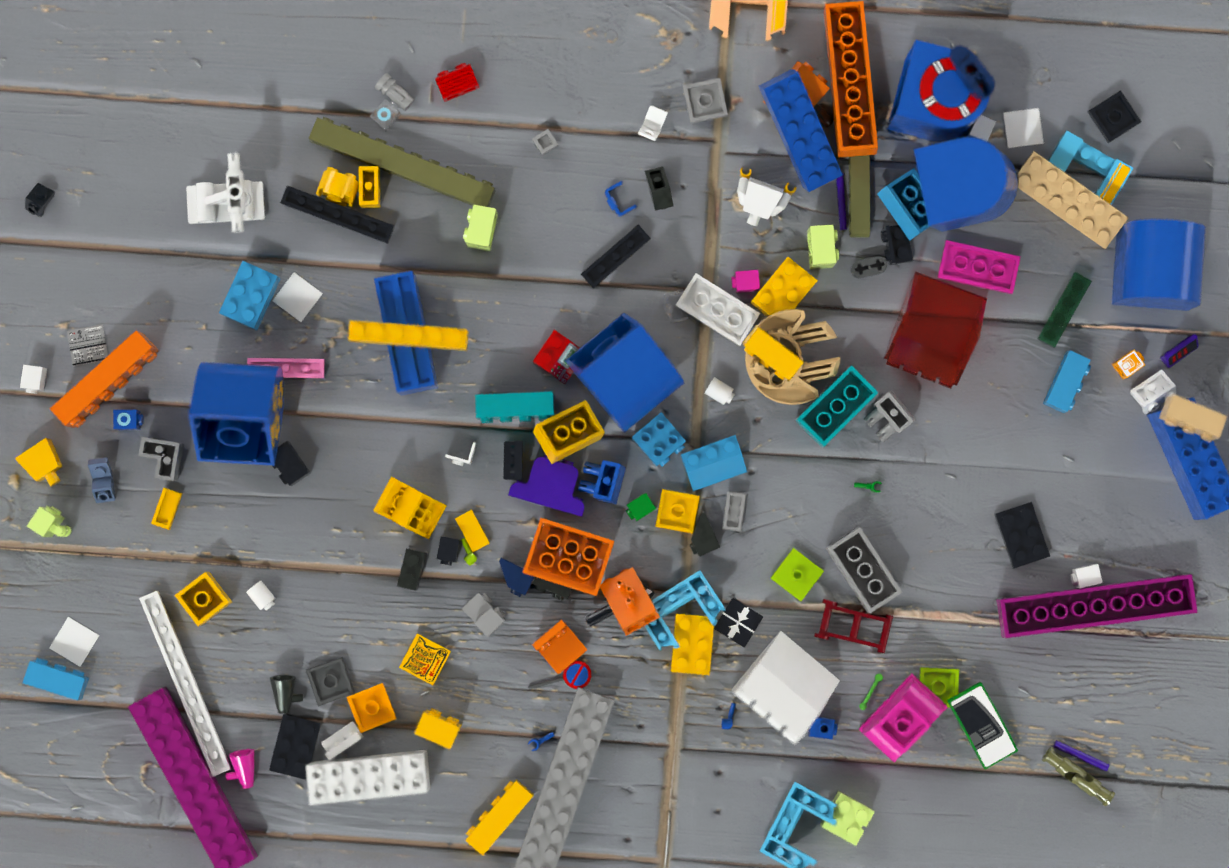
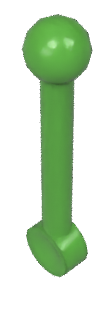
[859,674,883,710]

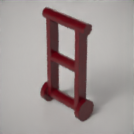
[814,599,893,654]

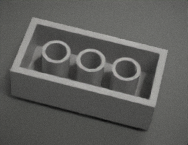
[826,527,902,613]

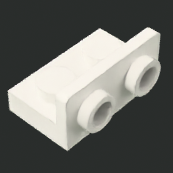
[1130,370,1176,415]
[321,721,364,760]

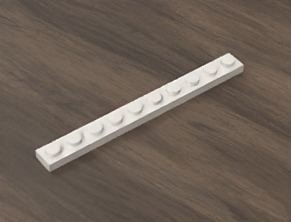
[139,591,232,777]

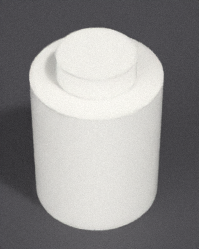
[705,377,735,405]
[246,581,276,611]

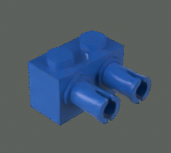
[578,460,626,504]

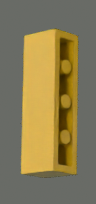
[465,779,534,856]

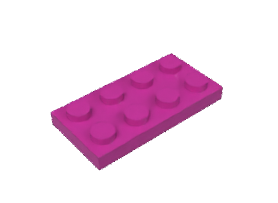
[937,240,1021,295]

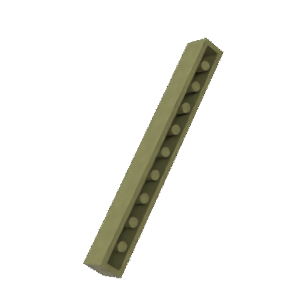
[308,117,496,207]

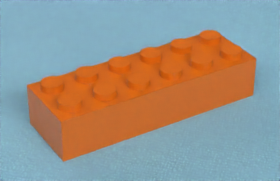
[50,330,159,428]

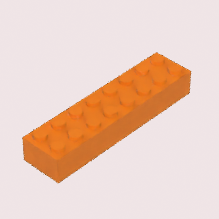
[824,1,878,158]

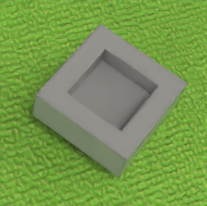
[532,129,558,156]

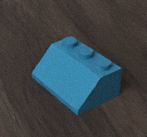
[680,435,747,491]

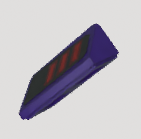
[1160,334,1199,368]

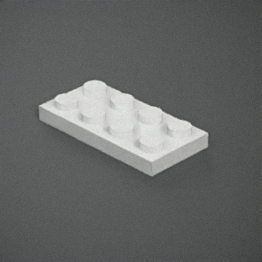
[675,273,761,346]

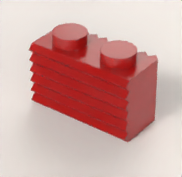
[435,63,479,102]

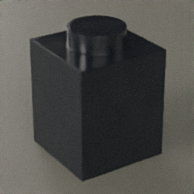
[436,536,461,566]

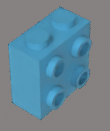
[632,412,686,467]

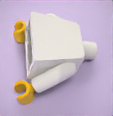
[737,167,797,226]

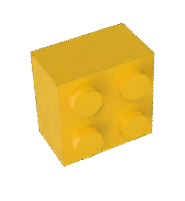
[174,572,232,626]
[414,708,462,749]

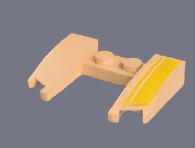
[709,0,788,41]

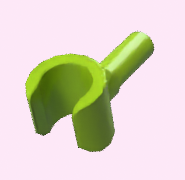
[461,538,477,566]

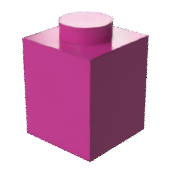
[731,270,760,293]

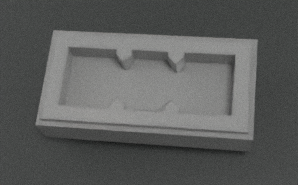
[722,491,746,532]

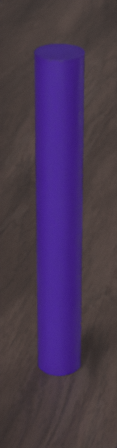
[836,173,847,231]
[1053,740,1109,771]

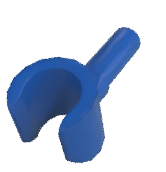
[722,703,736,730]
[528,732,555,751]

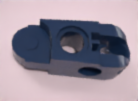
[950,45,995,100]

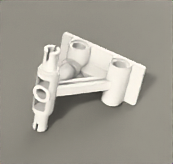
[186,153,265,232]

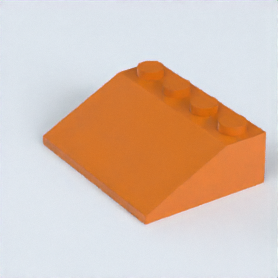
[523,518,614,596]

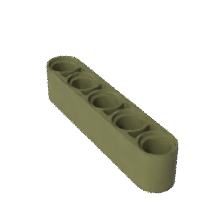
[849,155,870,237]

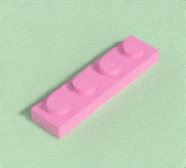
[247,358,325,379]

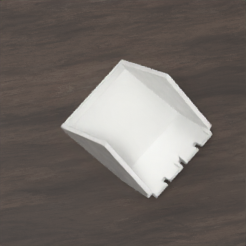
[731,631,840,744]

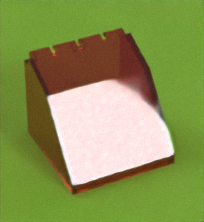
[884,271,987,389]

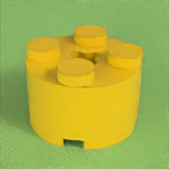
[316,167,359,207]

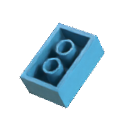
[877,168,931,241]
[219,261,281,330]

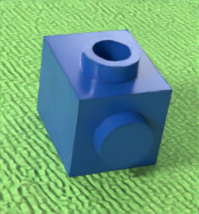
[808,717,838,740]

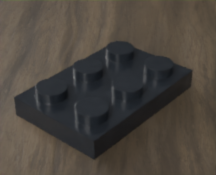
[994,502,1050,569]
[269,714,321,780]

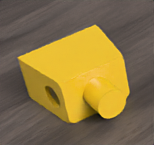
[15,438,62,487]

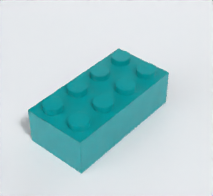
[795,365,879,448]
[475,392,554,423]

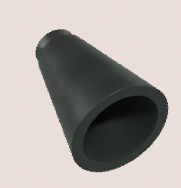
[270,675,303,714]

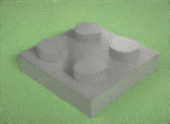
[683,78,728,124]

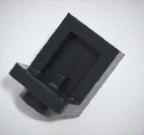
[25,183,55,217]

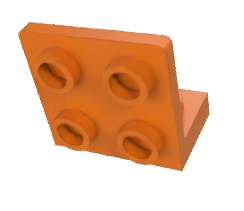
[532,620,587,674]

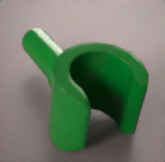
[854,481,882,493]

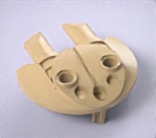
[745,309,841,405]

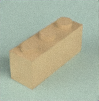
[1159,394,1227,441]

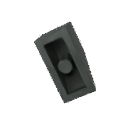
[645,167,674,211]
[689,512,720,557]

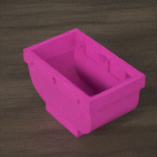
[859,673,948,762]

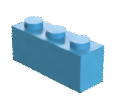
[1043,350,1091,413]
[23,658,89,701]

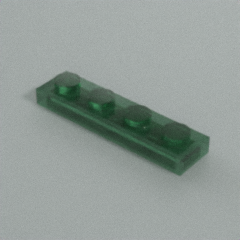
[1037,272,1092,348]

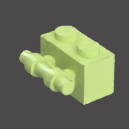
[27,506,71,537]

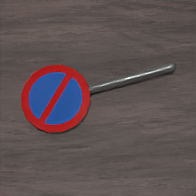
[528,660,592,689]

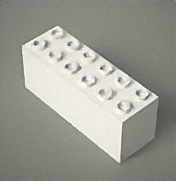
[306,750,431,805]

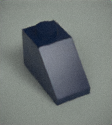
[499,558,535,597]

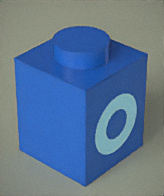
[113,409,143,430]

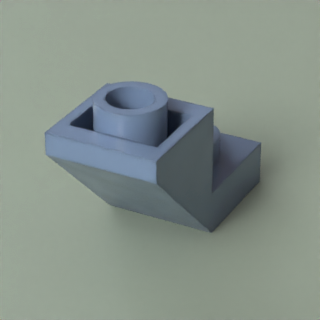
[88,457,115,503]

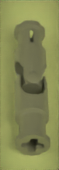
[1042,747,1115,806]

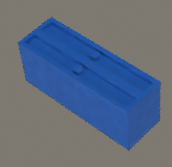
[374,271,438,396]
[1147,397,1229,520]

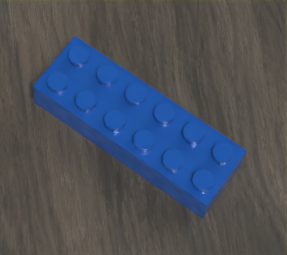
[758,69,843,192]

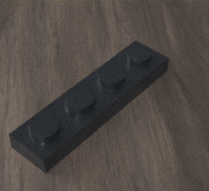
[581,224,651,289]

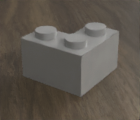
[138,437,184,482]
[462,592,506,637]

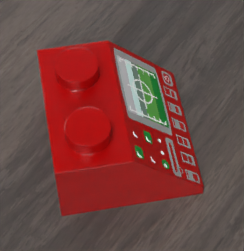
[533,330,580,384]

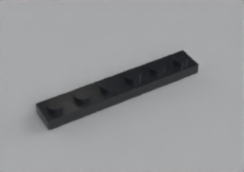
[280,185,395,244]

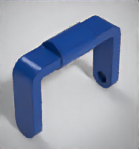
[605,181,638,217]

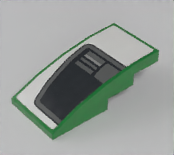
[947,682,1018,769]

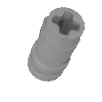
[375,73,415,111]

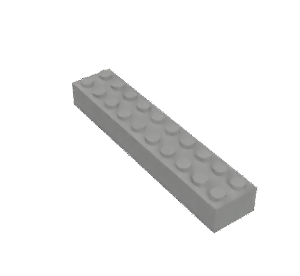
[514,687,615,868]

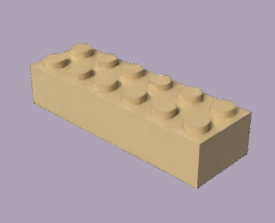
[1017,150,1128,249]

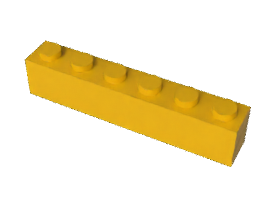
[348,320,469,351]

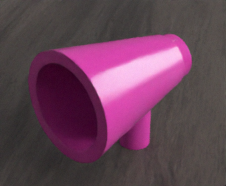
[226,749,255,789]

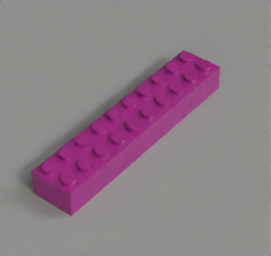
[996,574,1198,638]
[128,687,258,868]

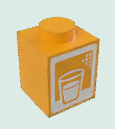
[1112,349,1145,379]

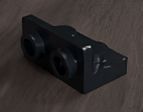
[881,225,913,266]
[503,440,523,480]

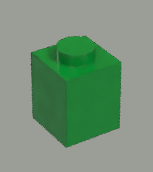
[625,493,656,521]

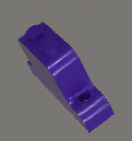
[508,454,585,517]

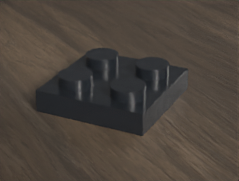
[1088,90,1141,143]

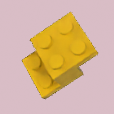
[373,477,447,539]

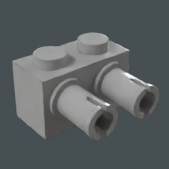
[863,391,916,442]

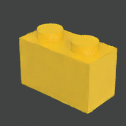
[359,166,380,208]

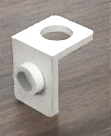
[638,105,668,141]
[445,442,477,466]

